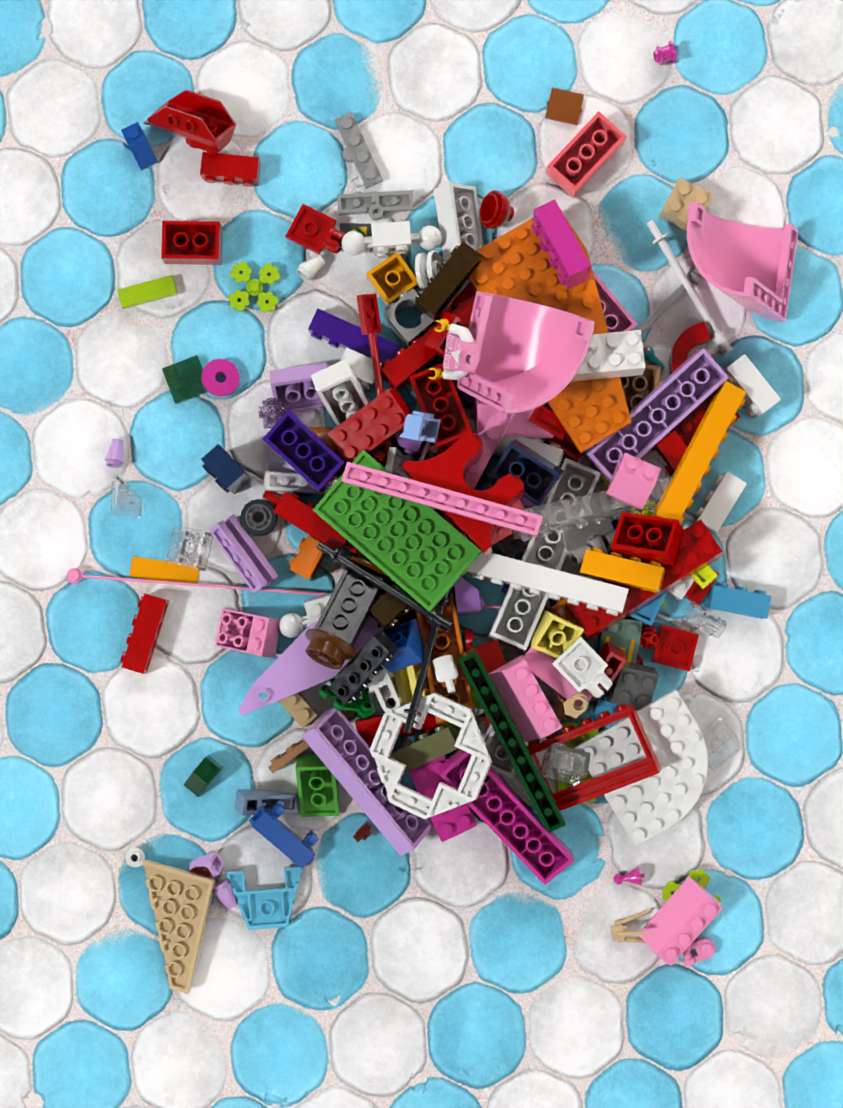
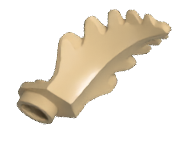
[550,693,589,722]

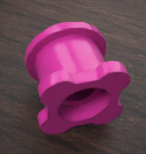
[653,41,677,65]

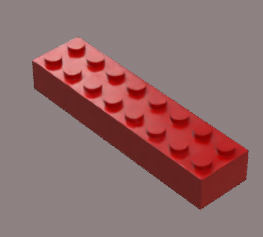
[567,519,724,639]

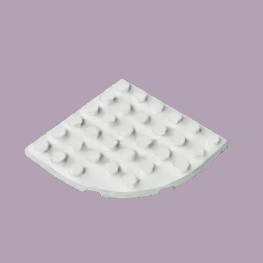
[575,689,708,846]

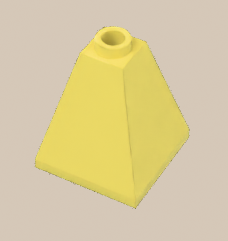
[531,609,584,658]

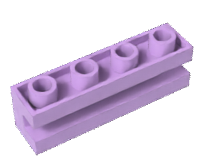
[210,514,278,594]

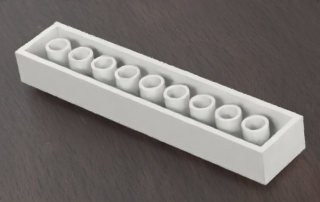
[488,458,601,651]

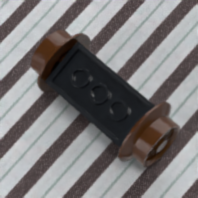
[305,550,392,669]

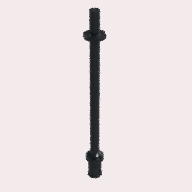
[317,542,454,633]
[403,588,452,734]

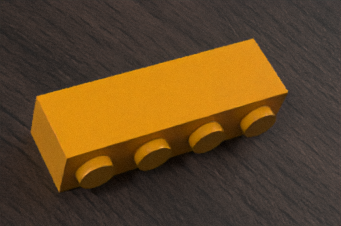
[580,548,665,593]

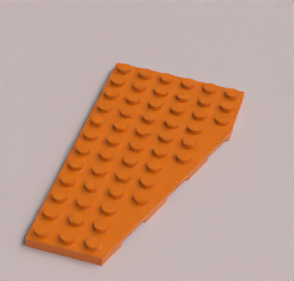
[469,214,631,454]

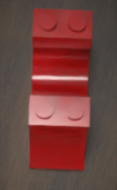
[402,431,525,557]

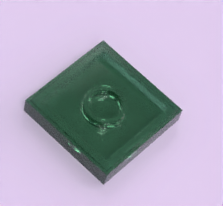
[162,355,208,405]

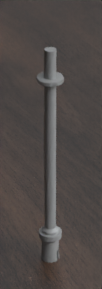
[636,268,703,335]

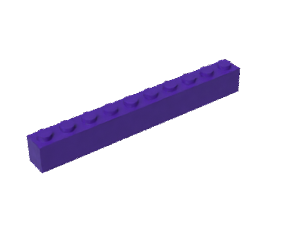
[308,308,475,410]

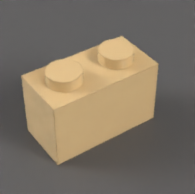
[279,692,319,728]

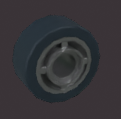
[240,499,278,536]

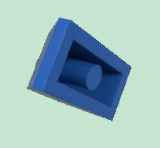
[121,122,158,171]

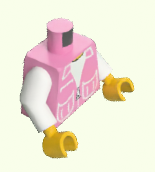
[428,319,480,380]

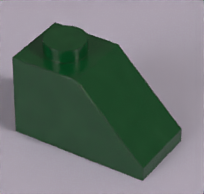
[184,755,223,797]

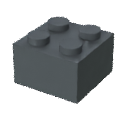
[607,662,659,709]

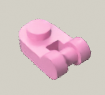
[683,938,716,966]

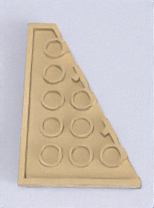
[142,859,216,994]

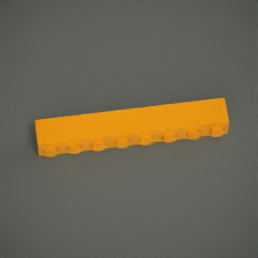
[652,381,746,524]

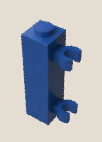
[249,802,319,869]

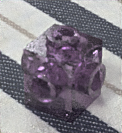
[259,398,286,429]

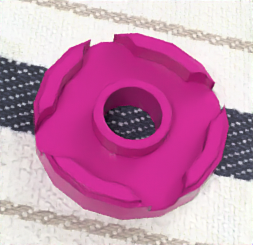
[201,359,240,397]

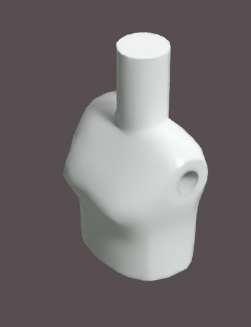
[432,655,459,693]

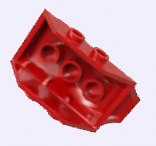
[144,89,236,154]

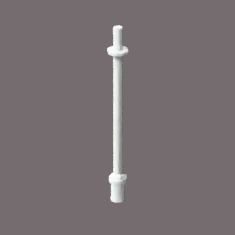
[646,219,733,355]

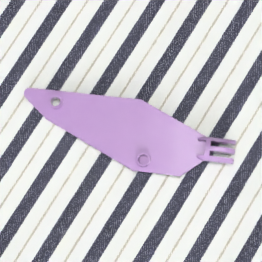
[239,615,398,715]

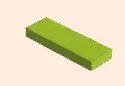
[117,275,178,309]

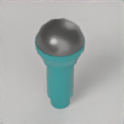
[643,346,665,371]

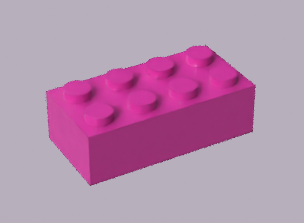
[531,199,591,290]
[409,755,477,842]

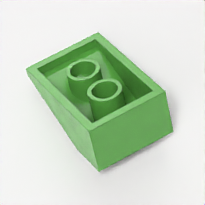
[295,755,340,817]

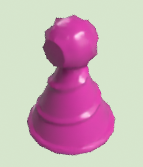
[613,866,645,886]

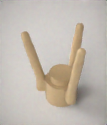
[611,909,652,943]

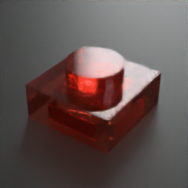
[353,820,372,842]

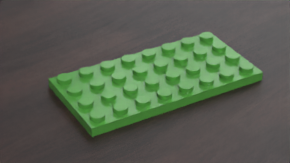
[313,450,482,612]

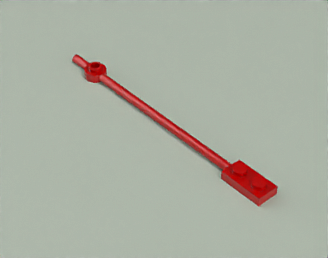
[356,293,392,461]

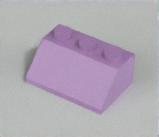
[270,362,327,415]

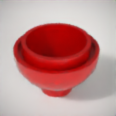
[480,190,514,229]

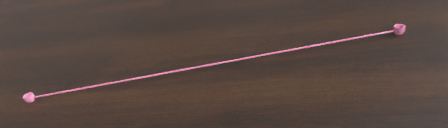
[66,568,655,625]

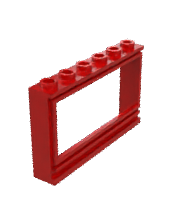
[527,703,662,811]

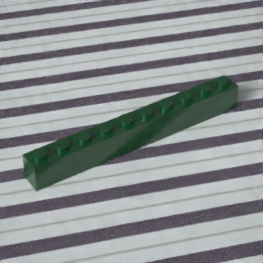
[458,647,566,833]

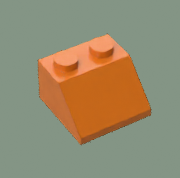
[289,536,326,581]

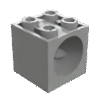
[383,289,438,348]

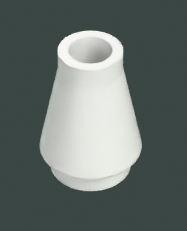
[297,254,325,281]

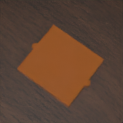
[545,88,584,126]

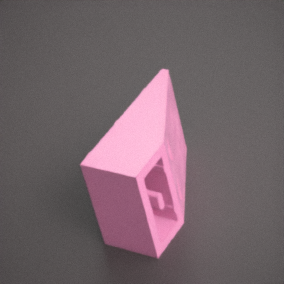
[215,609,280,658]

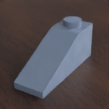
[235,789,299,815]

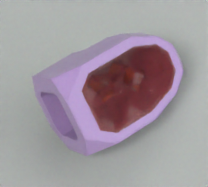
[188,853,223,878]

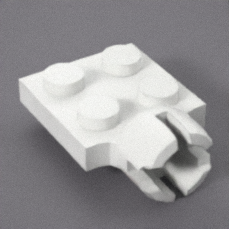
[552,636,612,698]

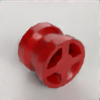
[640,625,659,649]

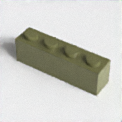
[390,724,458,773]

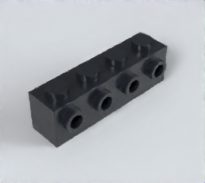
[329,631,398,704]

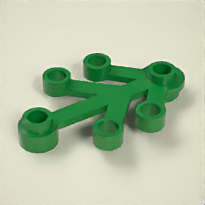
[319,677,376,719]

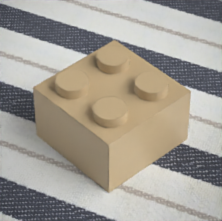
[659,177,713,232]

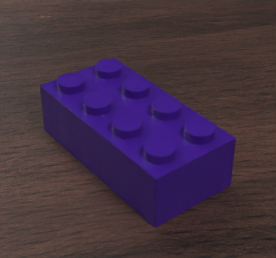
[262,410,347,492]

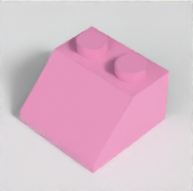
[606,453,661,510]

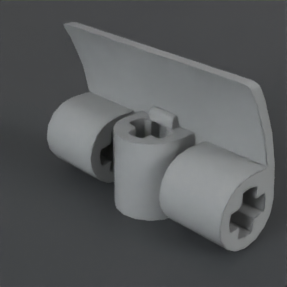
[562,511,616,567]

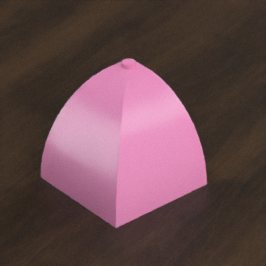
[687,202,798,323]
[456,291,595,413]

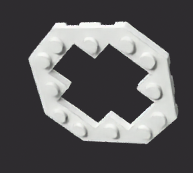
[370,693,492,819]

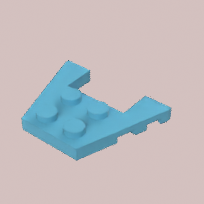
[226,866,302,930]

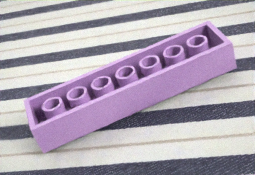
[584,348,729,482]
[302,707,433,856]

